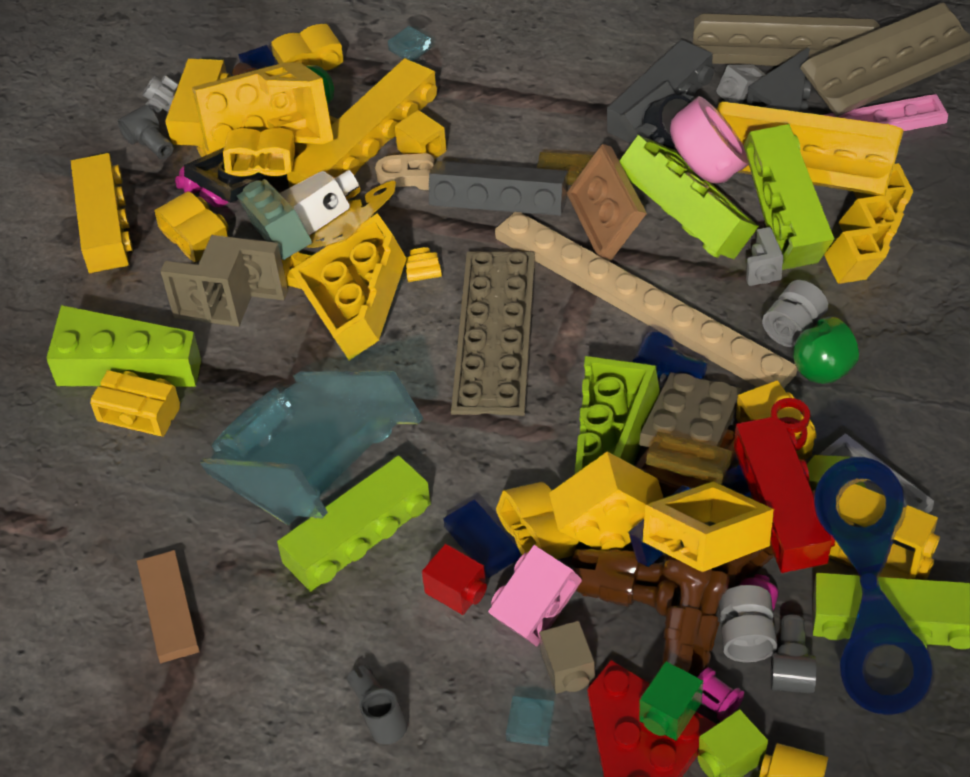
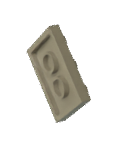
[639,372,742,463]

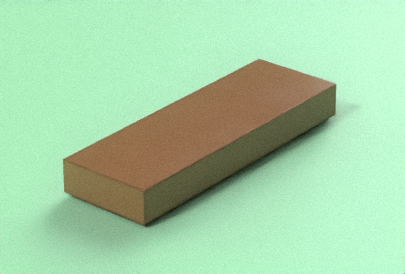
[137,550,200,664]

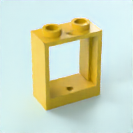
[827,480,940,580]
[643,481,774,572]

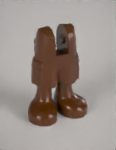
[571,549,680,617]
[662,560,730,677]

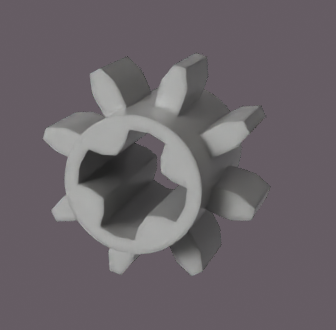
[142,75,178,114]

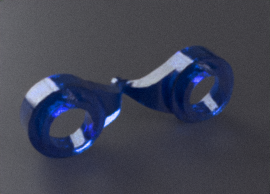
[814,457,935,715]

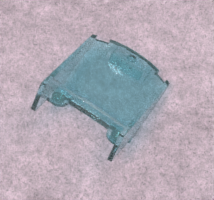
[200,371,423,525]

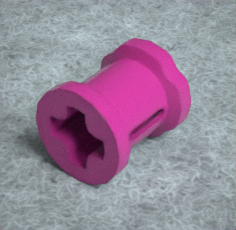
[697,667,744,722]

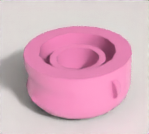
[670,96,749,183]

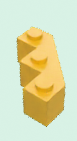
[824,163,913,284]

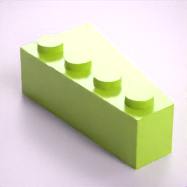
[744,124,834,270]
[619,135,759,259]
[46,305,201,387]
[575,356,660,474]

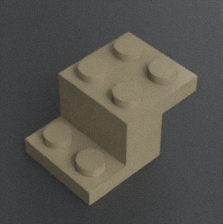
[160,235,288,327]

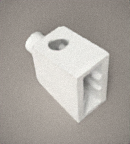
[279,170,359,235]

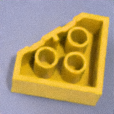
[290,213,407,360]

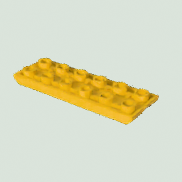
[717,102,904,196]

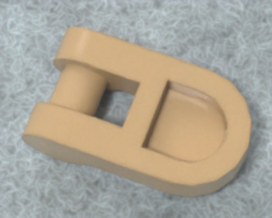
[375,153,434,190]

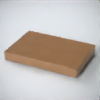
[567,144,647,262]

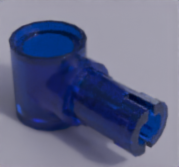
[632,331,708,379]

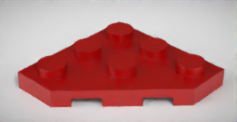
[587,660,716,777]

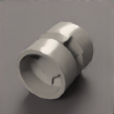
[762,280,828,347]
[719,585,777,663]

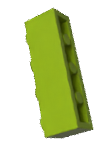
[277,455,431,592]
[813,573,970,649]

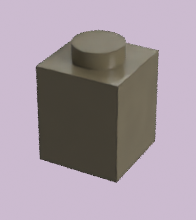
[539,621,595,694]

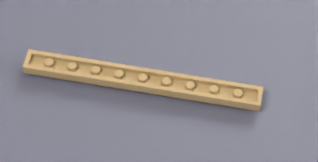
[495,212,797,388]

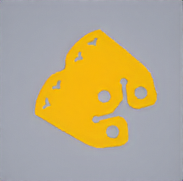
[306,181,396,248]

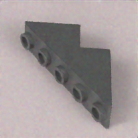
[747,48,811,113]

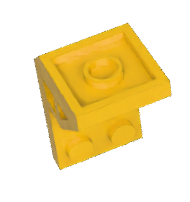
[192,62,334,152]

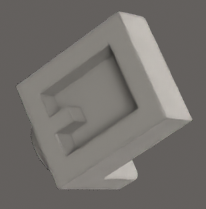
[716,64,766,104]
[746,227,783,286]

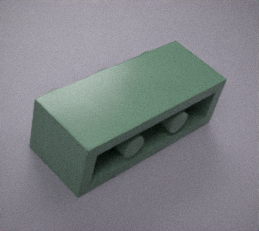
[236,179,313,260]

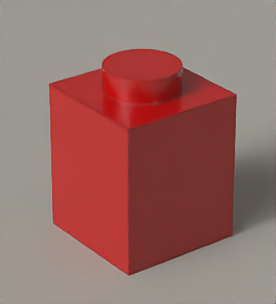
[422,544,487,615]

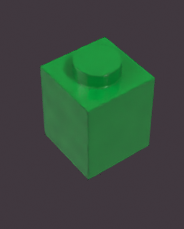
[639,661,703,741]

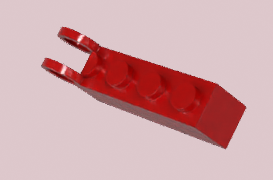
[734,398,835,573]

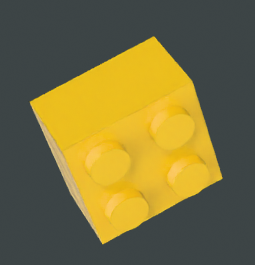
[549,451,663,551]

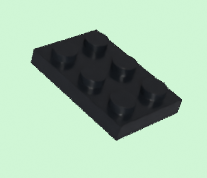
[184,148,296,203]

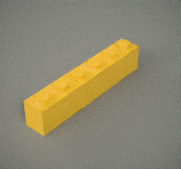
[287,58,437,188]

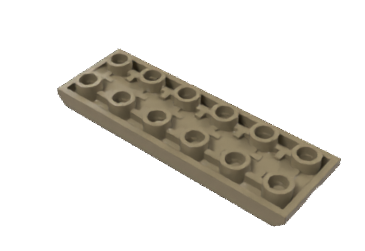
[800,2,970,117]
[693,14,880,66]
[451,251,535,416]

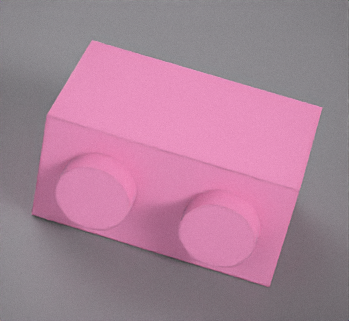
[488,545,582,647]

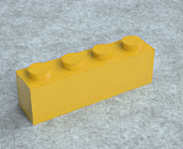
[70,153,133,273]

